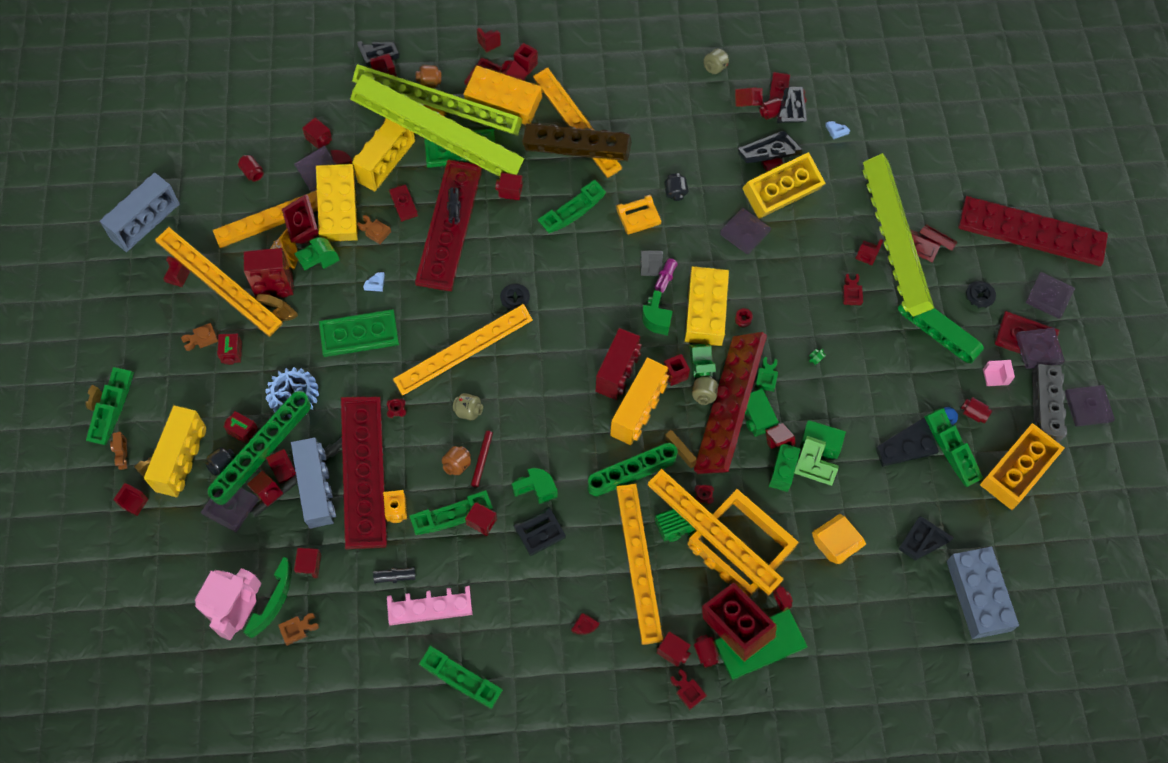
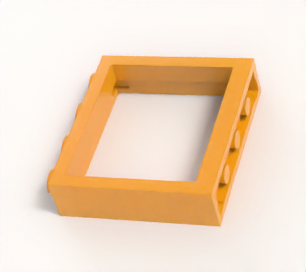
[688,489,799,598]

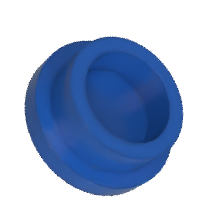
[944,407,958,425]

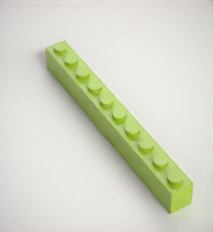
[352,64,523,136]
[350,74,524,177]
[863,153,934,317]

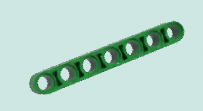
[208,391,311,505]

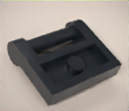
[513,507,566,557]

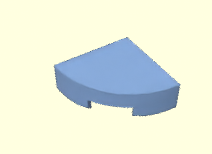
[826,121,850,139]
[363,272,385,292]

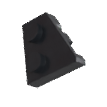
[357,41,399,67]
[777,87,807,123]
[898,516,954,561]

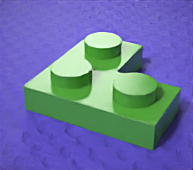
[795,436,839,486]

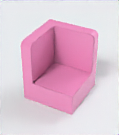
[983,360,1015,386]

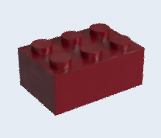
[244,248,294,298]
[595,328,642,400]
[702,583,776,661]

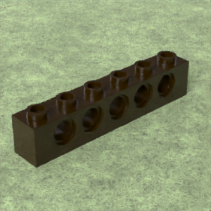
[522,123,632,161]

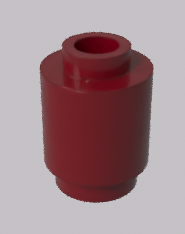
[759,98,783,120]
[238,155,264,182]
[961,397,992,424]
[693,635,720,668]

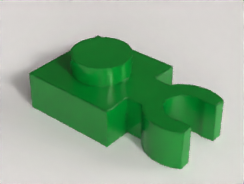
[755,357,778,392]

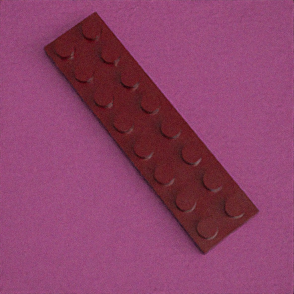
[415,160,483,292]
[958,196,1108,267]
[694,332,767,474]
[341,397,387,549]

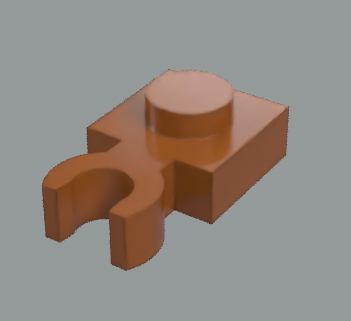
[357,215,391,244]
[181,323,218,351]
[110,432,128,470]
[278,613,319,645]

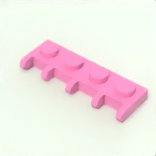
[387,586,472,625]

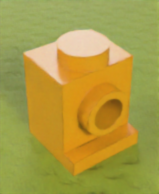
[383,490,407,523]

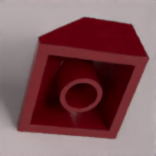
[282,195,319,244]

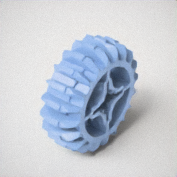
[266,367,319,418]

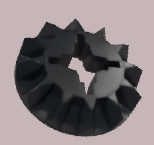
[966,281,996,309]
[500,284,530,310]

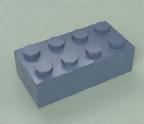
[100,173,180,252]
[291,438,336,529]
[947,547,1019,639]

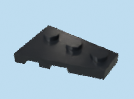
[738,131,802,163]
[876,417,939,467]

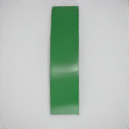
[538,180,606,234]
[409,490,493,535]
[244,557,292,638]
[419,646,503,709]

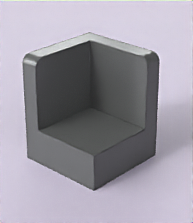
[640,251,663,276]

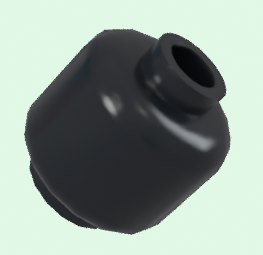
[664,173,689,201]
[205,447,236,476]

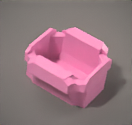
[195,568,261,640]

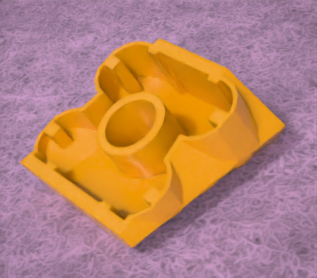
[812,514,866,564]

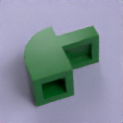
[294,237,340,270]
[642,290,673,336]
[689,344,716,378]
[511,468,558,504]

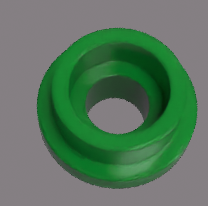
[809,348,826,365]

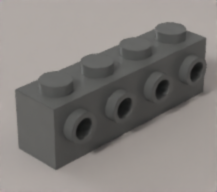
[1032,364,1067,443]

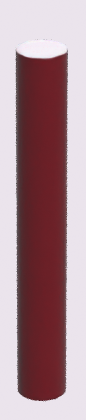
[471,431,493,488]

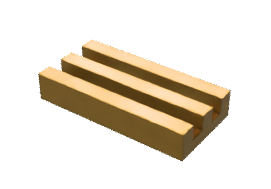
[665,430,696,468]

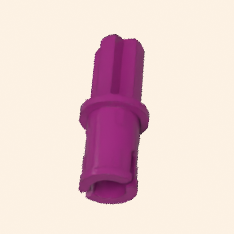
[654,259,678,293]

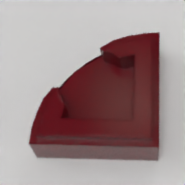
[331,150,352,165]
[571,613,600,635]

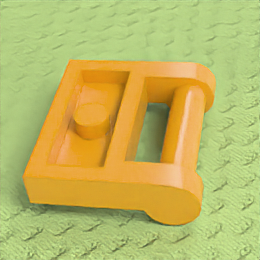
[616,195,661,235]

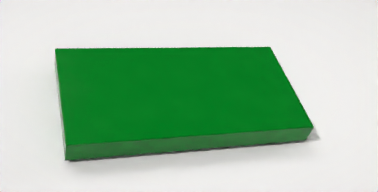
[424,129,495,168]
[319,309,399,357]
[714,609,808,680]

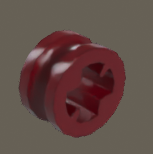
[735,308,753,327]

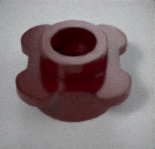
[386,399,406,418]
[694,485,714,504]

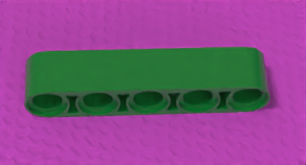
[898,303,984,363]
[588,443,678,496]

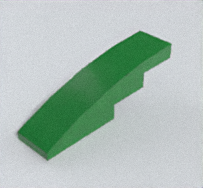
[86,367,134,445]
[924,408,983,487]

